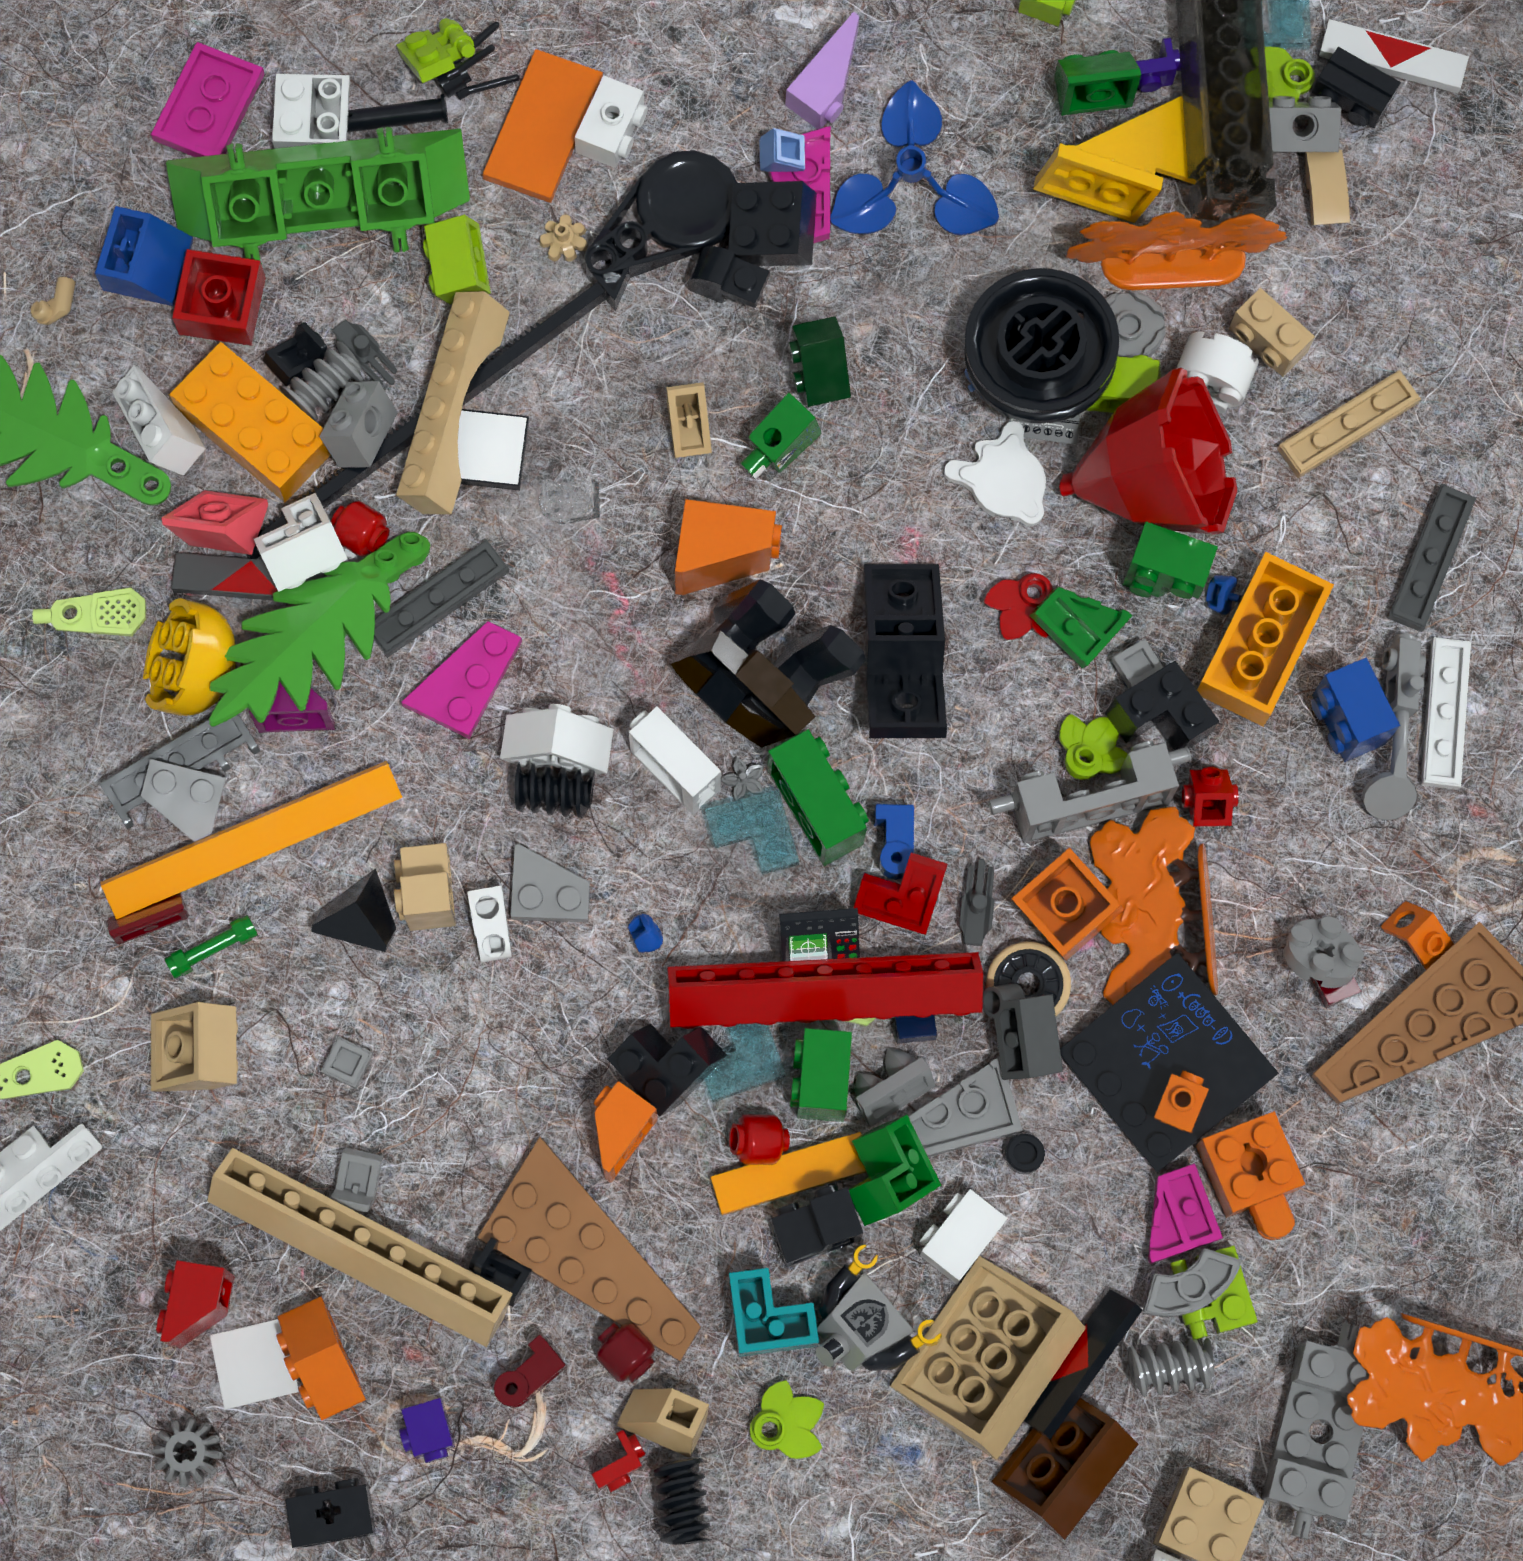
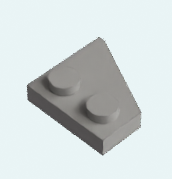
[141,759,226,842]
[511,844,590,923]

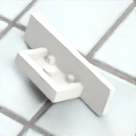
[0,1124,102,1231]

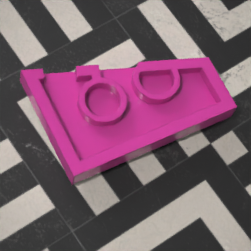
[768,126,831,243]

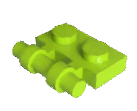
[396,18,475,84]
[1170,1245,1258,1340]

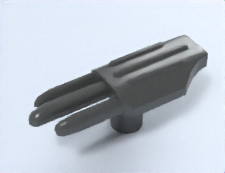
[333,319,397,385]
[959,859,995,946]

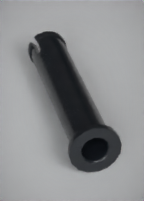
[347,94,449,133]

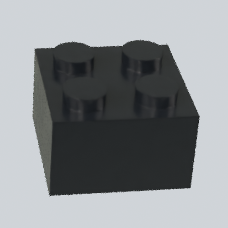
[728,181,817,266]

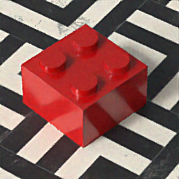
[172,249,266,346]

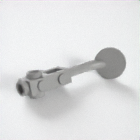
[1362,633,1426,820]

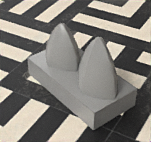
[855,1048,936,1127]

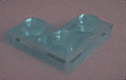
[705,790,799,875]
[704,1023,786,1103]

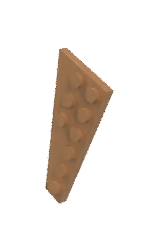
[1311,921,1523,1105]

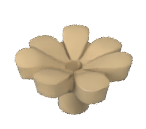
[540,215,588,262]

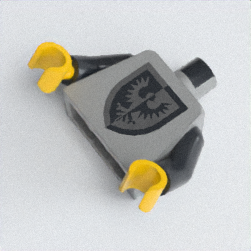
[816,1245,942,1371]

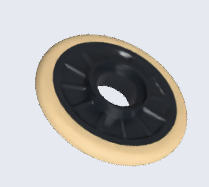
[986,941,1071,1016]

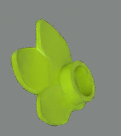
[1243,46,1315,102]
[1059,714,1128,780]
[750,1380,824,1459]

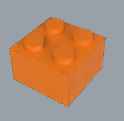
[1011,847,1124,961]

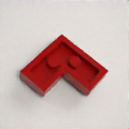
[854,853,948,935]

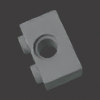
[1260,96,1341,152]
[319,381,398,468]

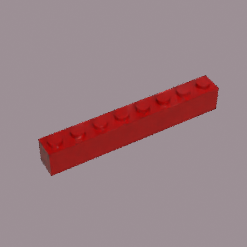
[667,952,983,1029]

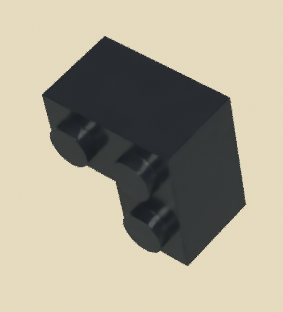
[1105,661,1220,750]
[607,1024,727,1117]
[770,1185,863,1267]

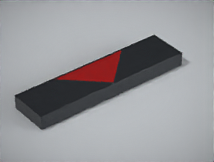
[1023,1289,1143,1439]

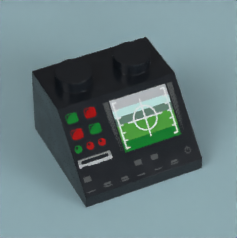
[778,908,860,961]

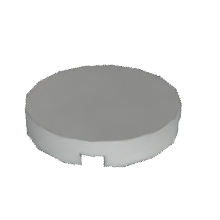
[1106,291,1166,358]

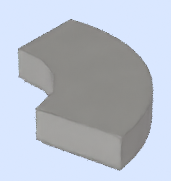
[1142,1248,1242,1317]

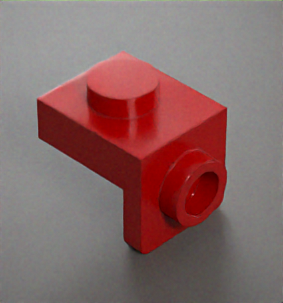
[592,1430,645,1493]

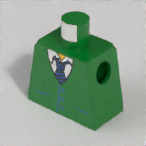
[740,393,822,479]

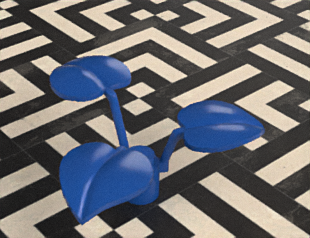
[830,80,999,235]

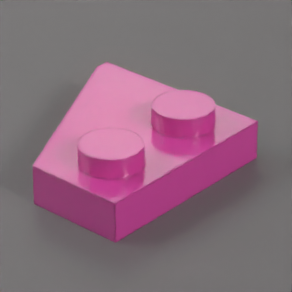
[1148,1164,1223,1264]

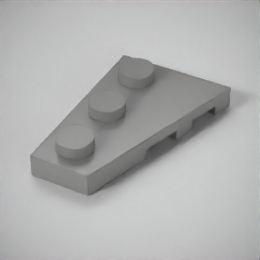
[908,1057,1022,1157]

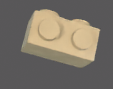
[1229,287,1315,377]

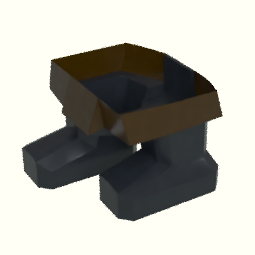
[670,579,866,748]

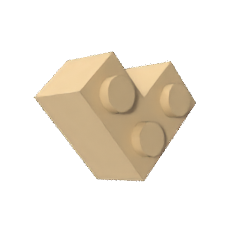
[394,843,456,931]

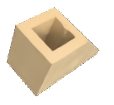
[617,1388,709,1458]

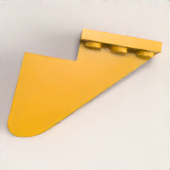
[1033,85,1246,223]

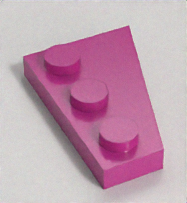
[401,621,522,739]

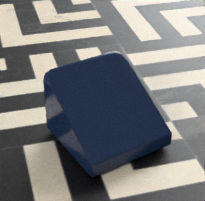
[894,1015,937,1044]

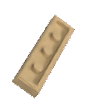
[1277,370,1421,478]

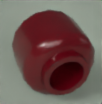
[596,1323,655,1383]

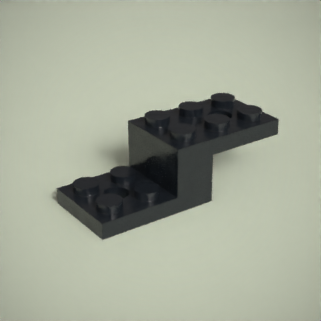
[863,564,947,739]

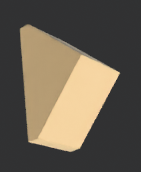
[666,382,712,458]

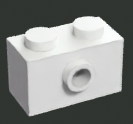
[575,75,648,168]

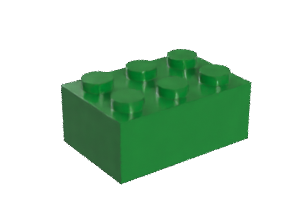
[767,729,869,867]

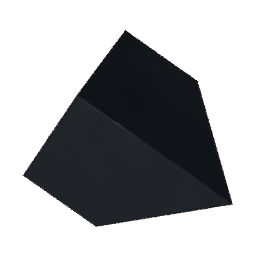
[311,868,396,952]

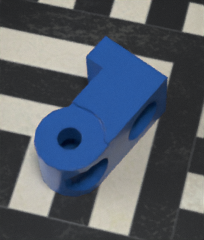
[874,804,914,880]

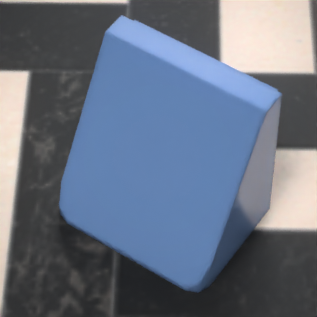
[759,128,805,172]

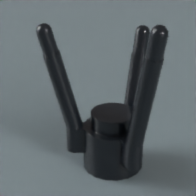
[436,22,520,100]

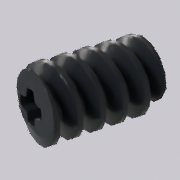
[513,762,595,819]
[653,1458,712,1545]

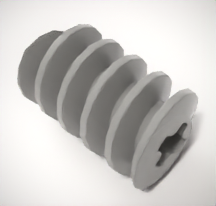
[281,341,364,421]
[1128,1338,1214,1397]

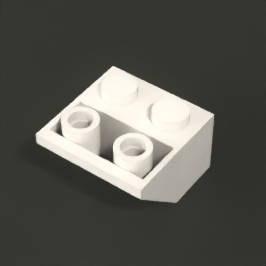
[272,74,350,149]

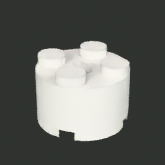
[1176,332,1259,414]

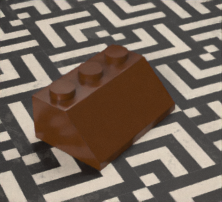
[992,1398,1139,1540]

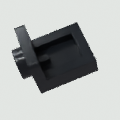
[263,322,327,387]
[469,1237,532,1307]

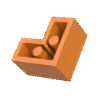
[276,1296,366,1420]

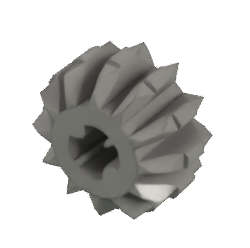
[153,1417,223,1488]

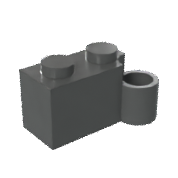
[983,983,1063,1080]

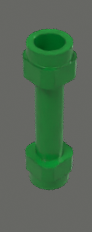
[164,915,258,979]

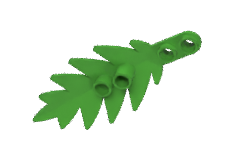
[0,355,171,506]
[209,532,430,726]

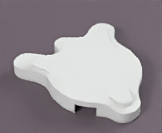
[944,421,1046,527]

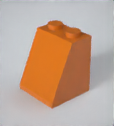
[675,499,782,595]

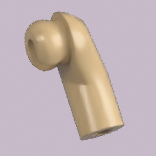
[31,277,76,325]

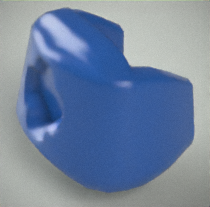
[1206,575,1241,615]
[628,914,663,953]

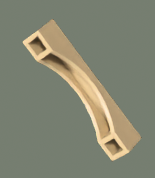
[396,291,510,515]

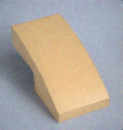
[1305,150,1350,225]

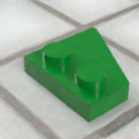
[1029,587,1133,668]

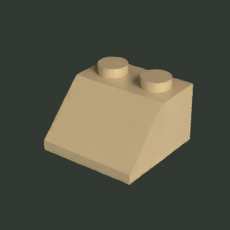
[151,1002,238,1092]

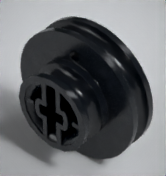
[964,268,1119,424]

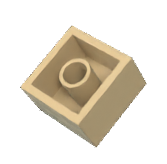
[1153,1467,1264,1561]

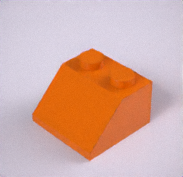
[593,1081,658,1183]

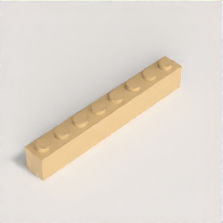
[207,1148,513,1348]

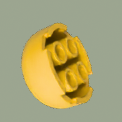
[143,598,235,716]

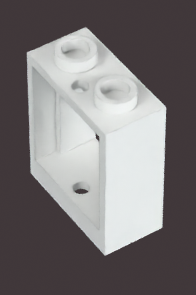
[629,706,721,815]

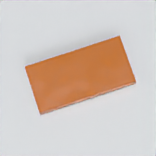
[482,49,603,203]

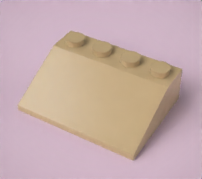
[890,1256,1086,1460]

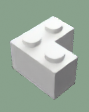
[253,493,348,592]
[500,704,614,776]

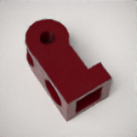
[494,1334,568,1408]

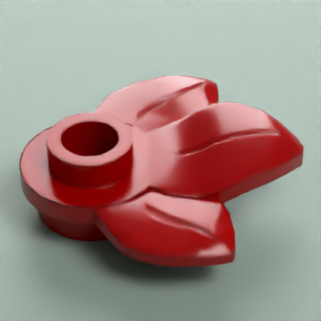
[984,573,1053,640]

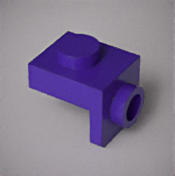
[1136,38,1181,92]

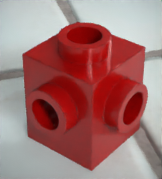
[1182,767,1239,827]

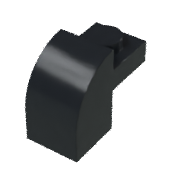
[688,246,770,308]

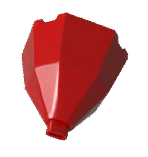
[1059,368,1237,535]

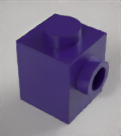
[399,1398,455,1463]

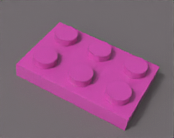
[151,42,265,157]

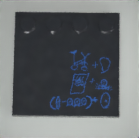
[1060,952,1279,1173]

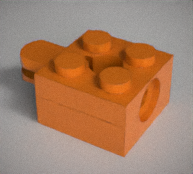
[1195,1111,1306,1240]

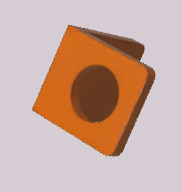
[1381,901,1454,970]

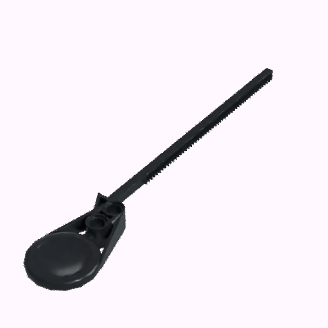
[246,150,738,559]

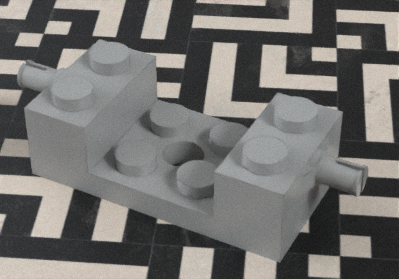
[988,741,1192,844]
[1261,1323,1369,1540]

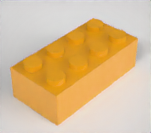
[169,342,331,503]
[1197,552,1334,727]

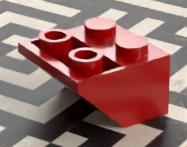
[156,1260,235,1349]

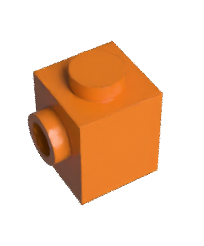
[1154,1070,1209,1134]

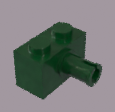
[788,316,851,407]

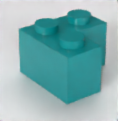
[729,1268,819,1357]

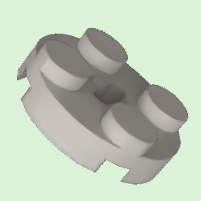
[1283,916,1364,988]

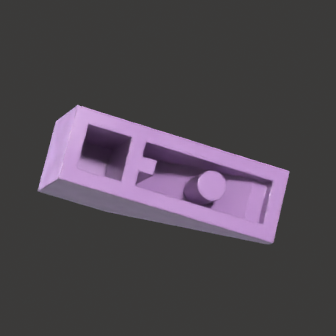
[785,12,859,129]

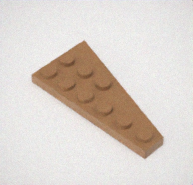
[477,1137,701,1362]

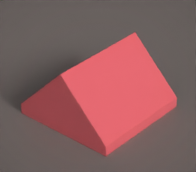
[162,490,268,555]

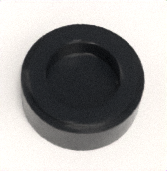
[1005,1134,1045,1174]

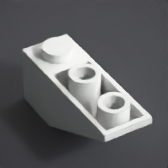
[112,365,206,476]

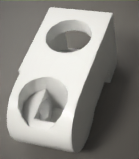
[467,885,512,963]

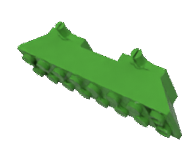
[166,127,470,264]

